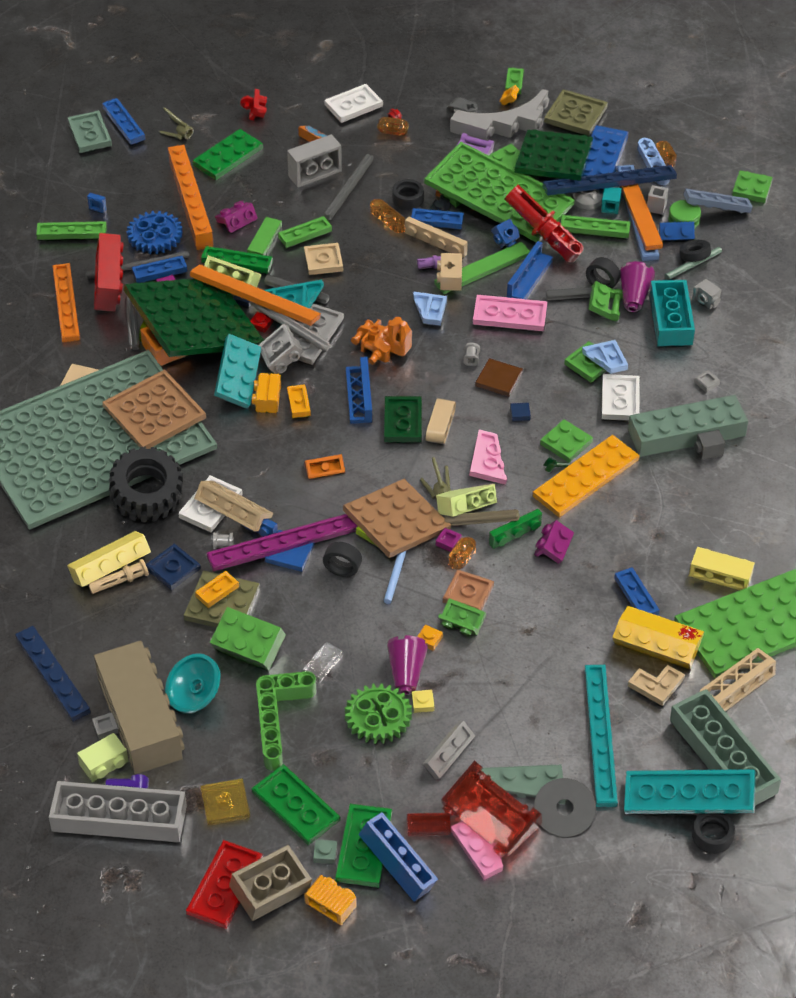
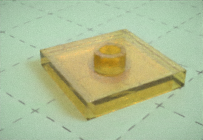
[201,778,250,825]

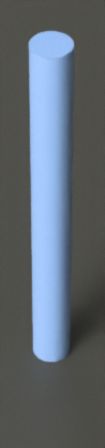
[384,550,407,604]

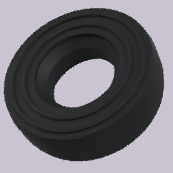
[680,239,711,262]

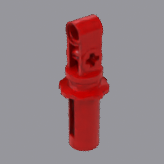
[504,185,583,263]

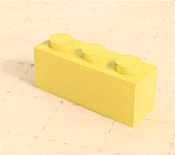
[689,547,755,590]

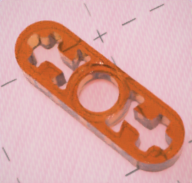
[370,199,406,233]

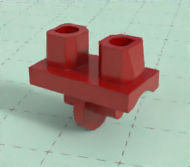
[240,89,267,121]

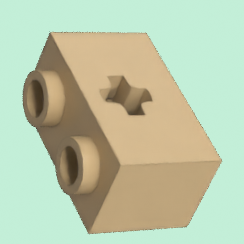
[437,253,462,290]

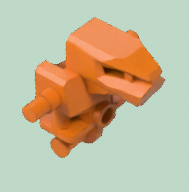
[351,317,412,365]

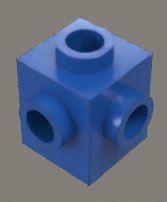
[491,219,520,248]

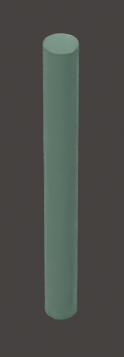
[665,247,722,280]

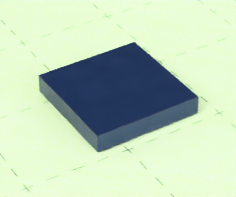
[146,543,201,591]

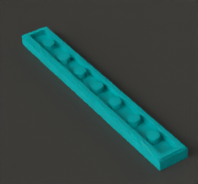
[585,665,618,807]

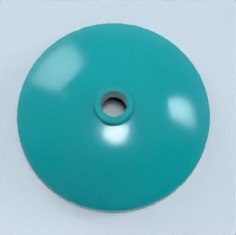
[165,653,221,713]

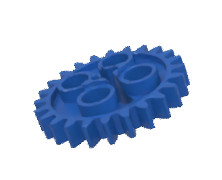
[127,211,183,254]

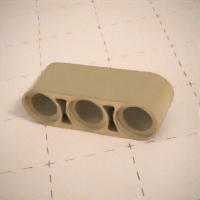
[426,398,456,444]

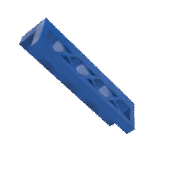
[507,241,553,299]
[346,357,372,424]

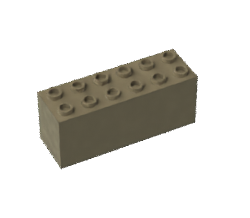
[94,640,185,775]

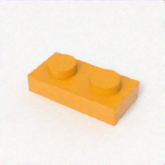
[287,384,311,418]
[195,571,239,608]

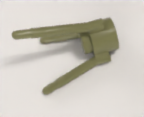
[160,107,194,140]
[420,457,451,500]

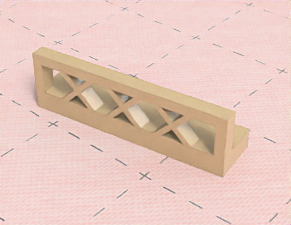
[194,481,273,531]
[700,648,776,711]

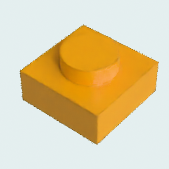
[499,85,519,106]
[417,625,443,651]

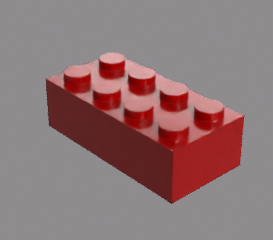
[94,233,123,312]

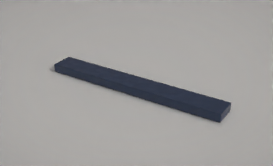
[542,165,677,196]

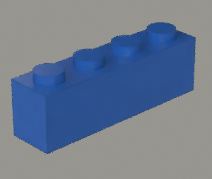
[358,812,438,902]

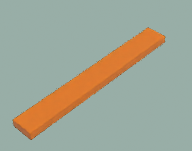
[190,264,321,326]

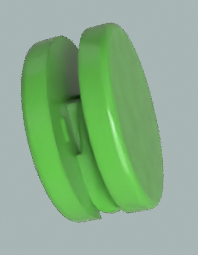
[668,200,701,229]

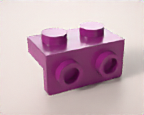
[215,201,258,233]
[534,520,574,564]

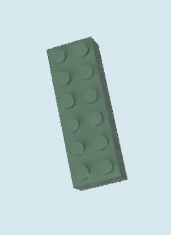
[628,395,748,457]
[670,689,781,805]

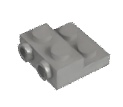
[258,323,304,374]

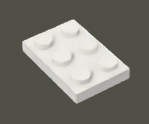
[324,84,383,123]
[602,374,640,420]
[179,475,243,533]

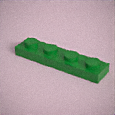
[201,246,273,273]

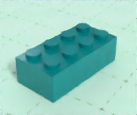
[649,280,695,346]

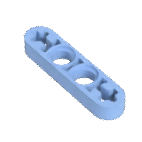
[638,138,670,185]

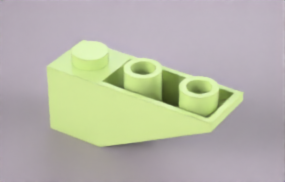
[436,484,497,517]

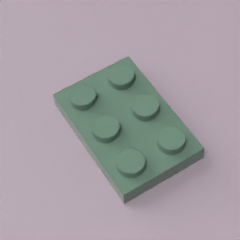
[67,111,112,153]

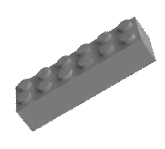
[49,781,187,842]

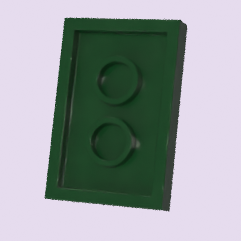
[384,396,422,442]

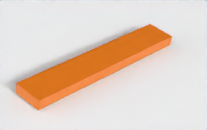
[620,184,663,251]
[52,263,80,343]

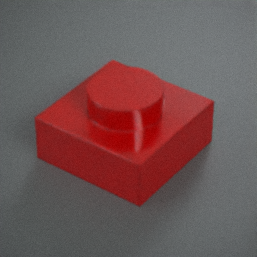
[250,311,273,333]

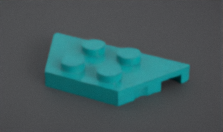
[265,280,324,309]

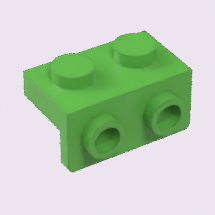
[438,598,486,636]

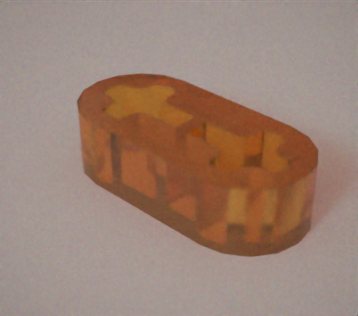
[377,117,409,136]
[656,141,677,167]
[449,537,476,570]

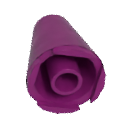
[620,261,655,312]
[387,635,428,695]

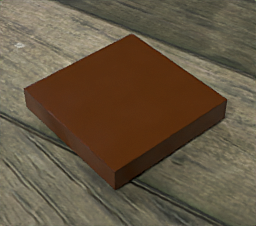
[475,358,523,397]

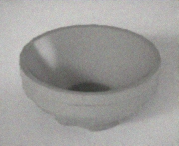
[572,189,603,210]

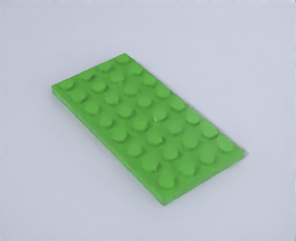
[424,142,575,242]
[674,569,796,679]

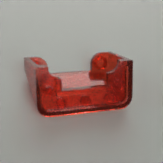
[441,760,542,857]

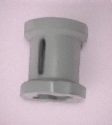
[463,342,481,367]
[213,532,234,550]

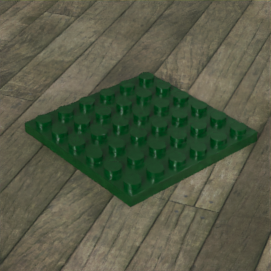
[123,279,264,357]

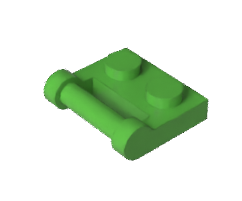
[588,281,623,321]

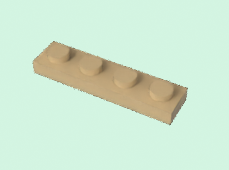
[405,217,468,258]

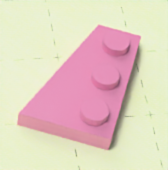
[469,430,507,485]
[451,809,503,880]

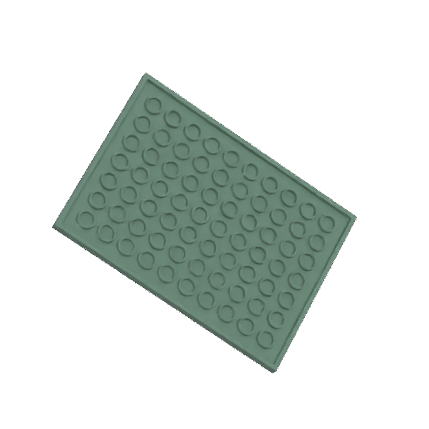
[0,350,217,530]

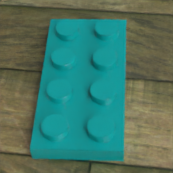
[214,334,262,409]

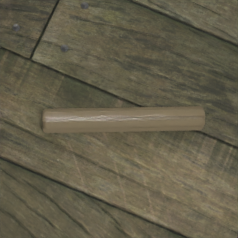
[444,509,520,526]

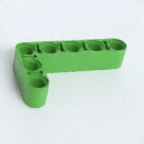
[256,671,316,771]

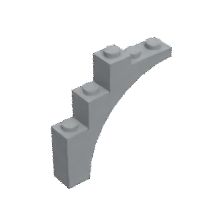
[450,89,550,141]

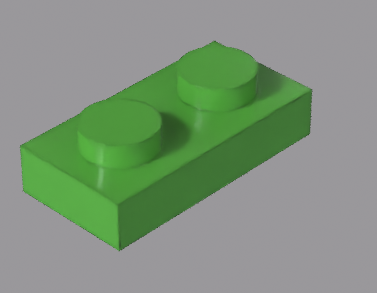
[505,68,524,94]

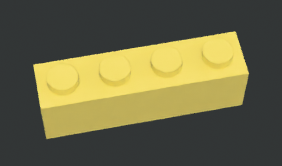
[67,531,151,587]

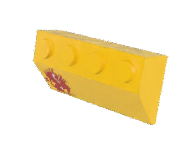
[612,606,704,670]

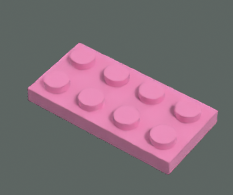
[473,295,547,331]

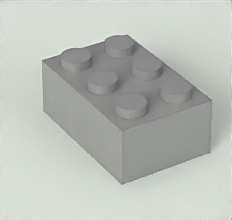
[287,134,342,187]

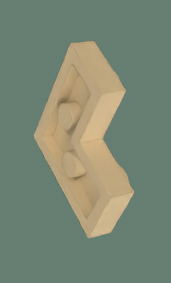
[628,665,685,706]

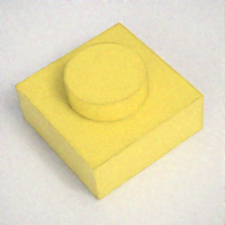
[412,690,434,713]

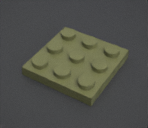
[544,89,608,136]
[184,570,260,628]

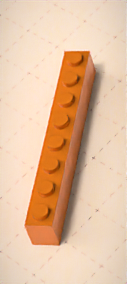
[168,145,213,250]

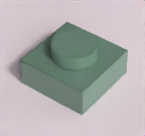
[313,839,337,864]

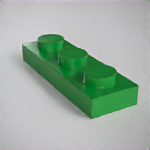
[489,509,542,549]

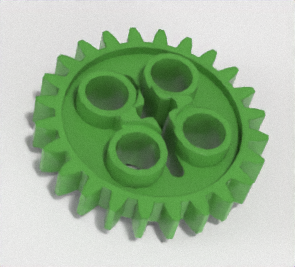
[345,683,412,744]

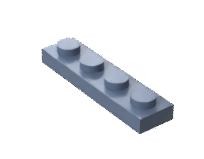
[683,188,752,213]

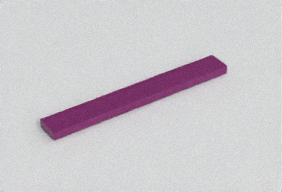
[206,514,358,572]

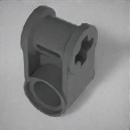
[446,97,478,117]

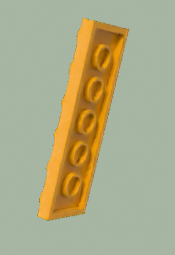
[533,434,640,518]

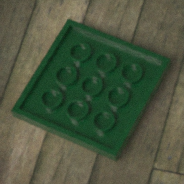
[514,129,593,181]

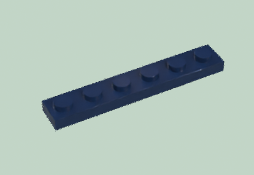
[15,626,91,722]

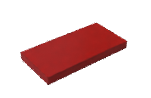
[186,840,263,929]

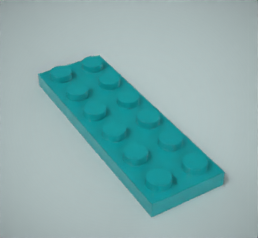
[624,769,756,814]

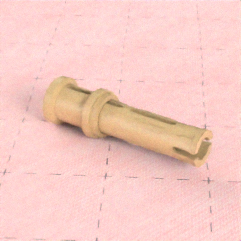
[88,559,149,595]

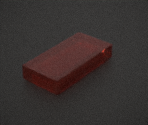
[407,813,451,836]

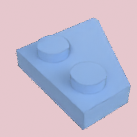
[413,292,447,326]
[582,340,628,374]

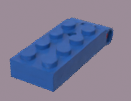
[583,125,629,189]

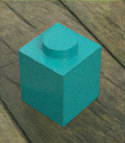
[601,187,622,214]

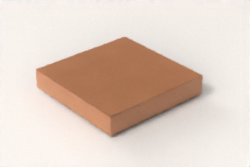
[443,569,494,611]

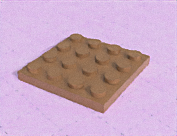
[102,369,206,449]
[343,479,451,558]

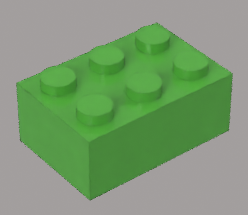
[210,607,286,671]

